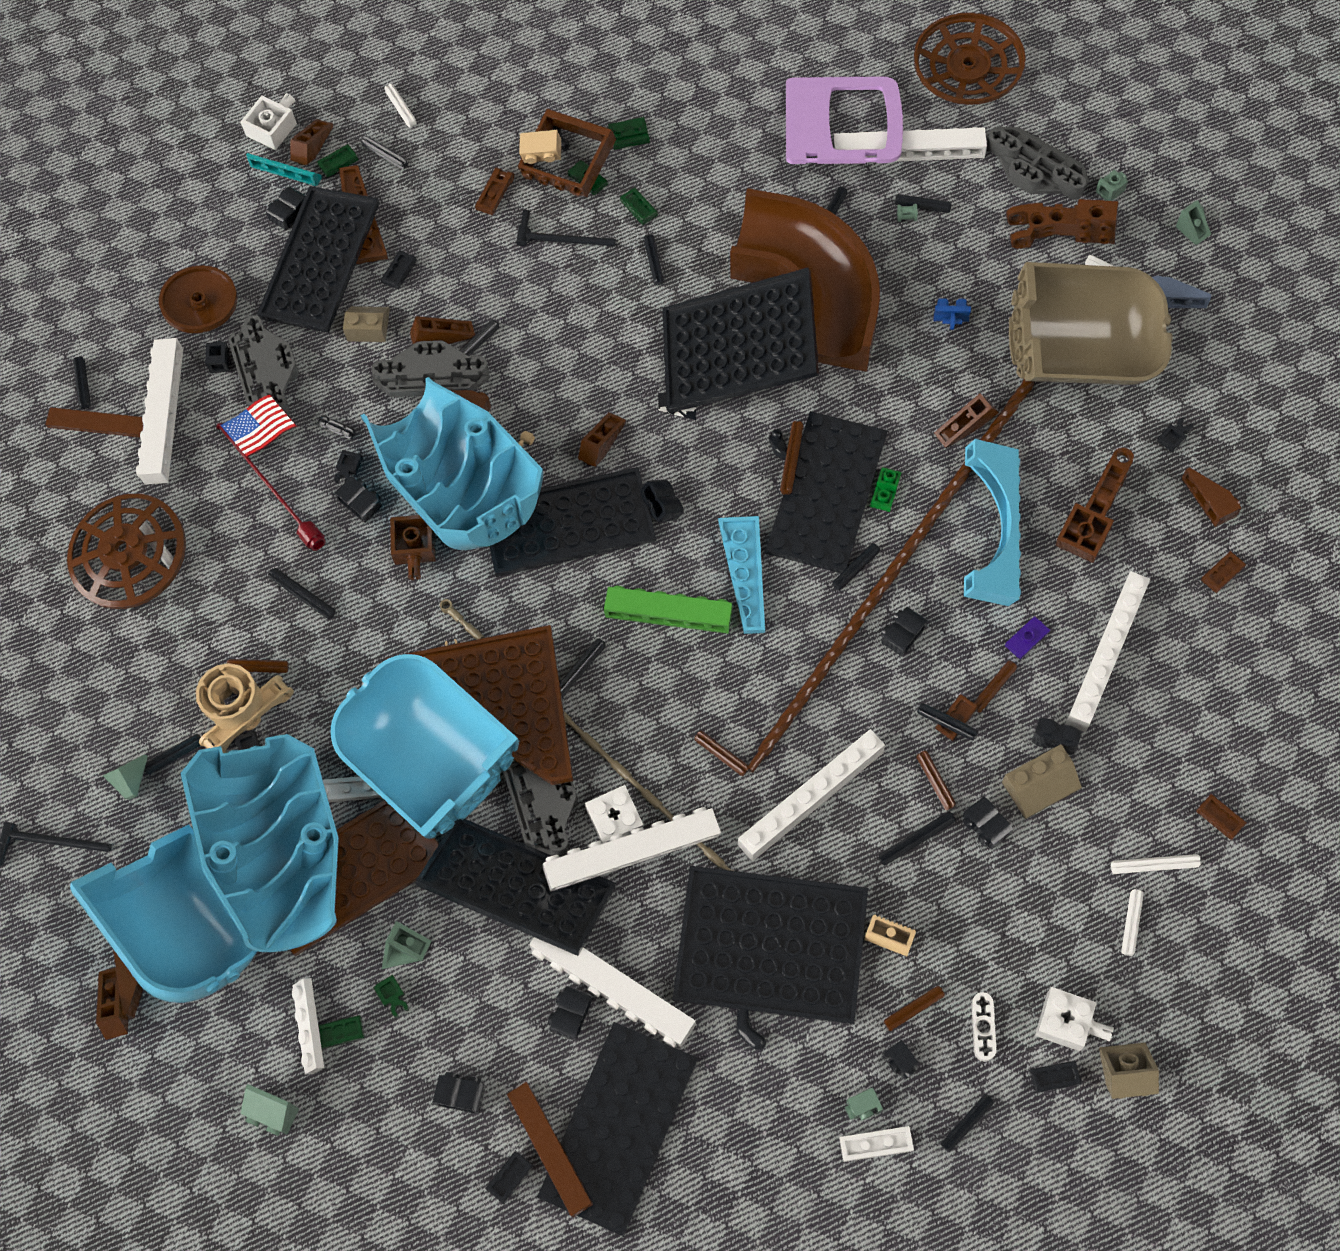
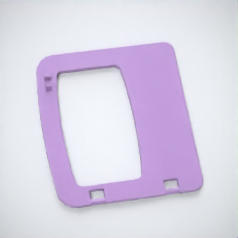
[786,77,903,164]

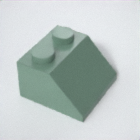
[241,1084,299,1136]

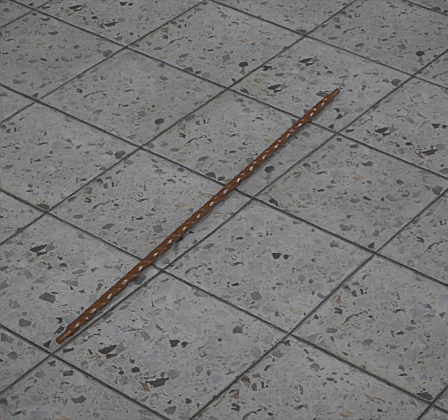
[748,379,1035,773]

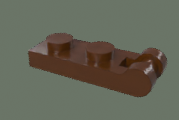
[475,167,515,216]

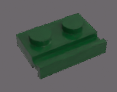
[608,117,650,150]

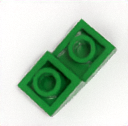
[870,467,902,512]

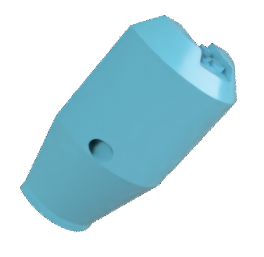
[361,377,543,550]
[181,734,338,952]

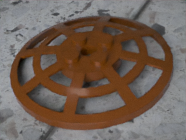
[914,12,1026,105]
[67,494,186,609]

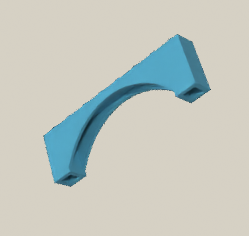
[964,439,1021,606]

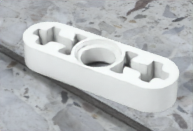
[971,992,996,1062]

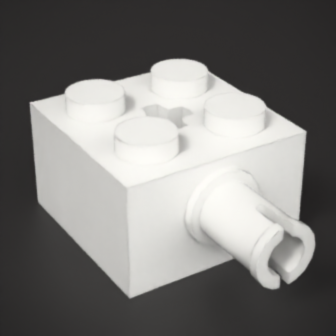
[241,93,297,150]
[585,785,643,844]
[1035,987,1114,1051]

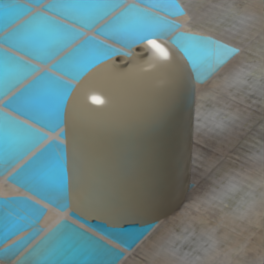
[1009,262,1173,385]

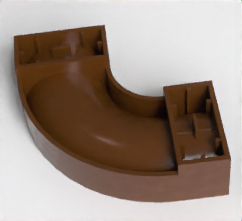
[730,188,880,372]

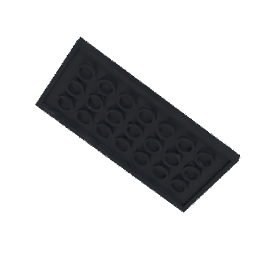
[257,186,380,333]
[765,411,888,573]
[489,467,656,577]
[416,819,616,956]
[537,1022,698,1237]

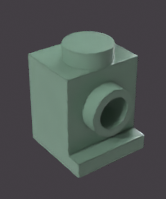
[1095,170,1128,201]
[845,1087,883,1121]

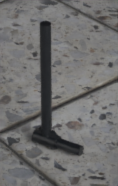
[516,210,616,247]
[0,822,112,867]

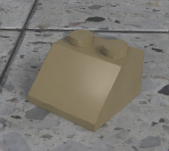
[343,306,390,342]
[1099,1043,1159,1099]

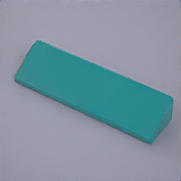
[246,153,322,186]

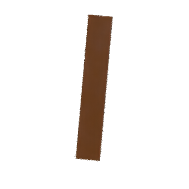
[45,407,144,437]
[507,1082,593,1218]

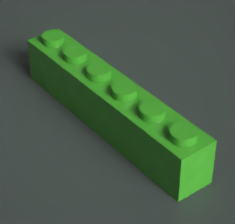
[604,586,732,634]

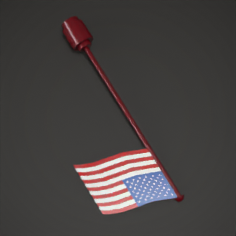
[216,395,326,551]

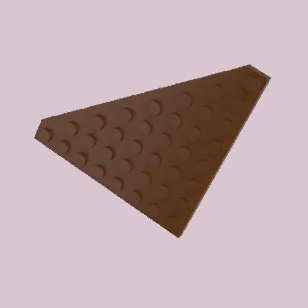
[386,625,574,785]

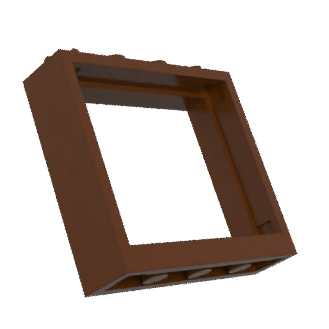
[517,109,616,197]

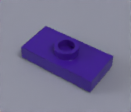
[1005,616,1050,660]

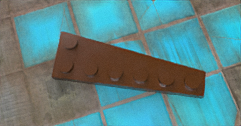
[339,165,388,264]

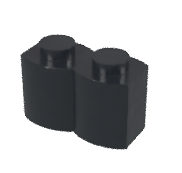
[266,187,305,230]
[334,476,382,523]
[641,479,684,522]
[881,607,928,657]
[1031,718,1082,755]
[963,796,1014,849]
[547,986,593,1041]
[432,1072,486,1114]

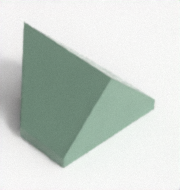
[1176,200,1211,245]
[102,755,148,800]
[382,921,431,969]

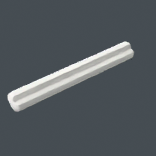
[1111,854,1201,874]

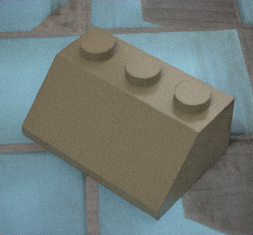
[1002,744,1082,819]

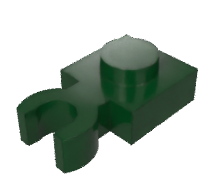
[373,975,409,1018]

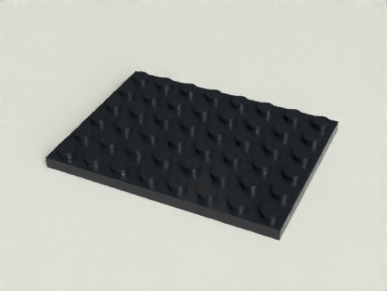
[662,268,819,413]
[672,866,868,1025]

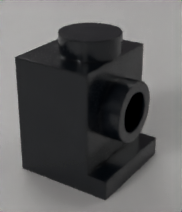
[205,341,230,373]
[882,1040,919,1079]

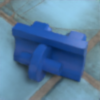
[933,299,971,330]

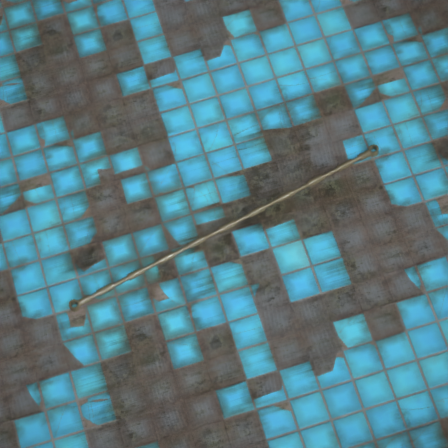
[440,599,734,871]

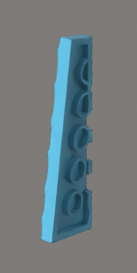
[718,516,765,634]

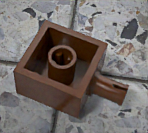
[390,515,436,580]

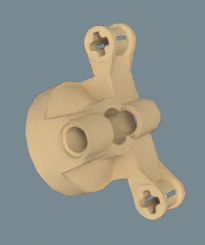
[196,663,294,753]

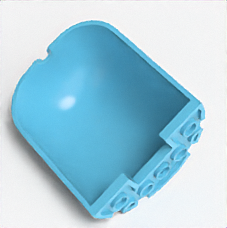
[331,654,519,839]
[70,825,257,1003]

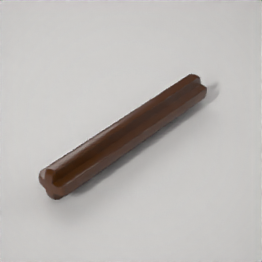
[780,421,804,495]

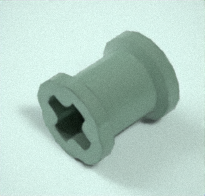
[897,204,917,222]

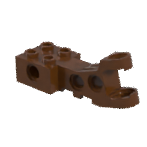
[1006,199,1118,249]
[1055,448,1134,563]

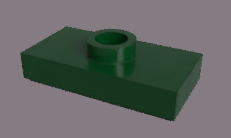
[317,144,359,178]
[568,160,608,196]
[620,187,658,225]
[318,1015,365,1049]

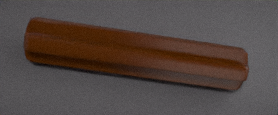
[226,659,289,673]
[973,660,1017,713]
[694,730,749,776]
[917,750,956,811]
[884,986,945,1031]

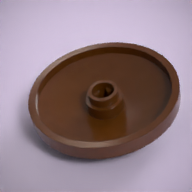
[159,265,238,333]

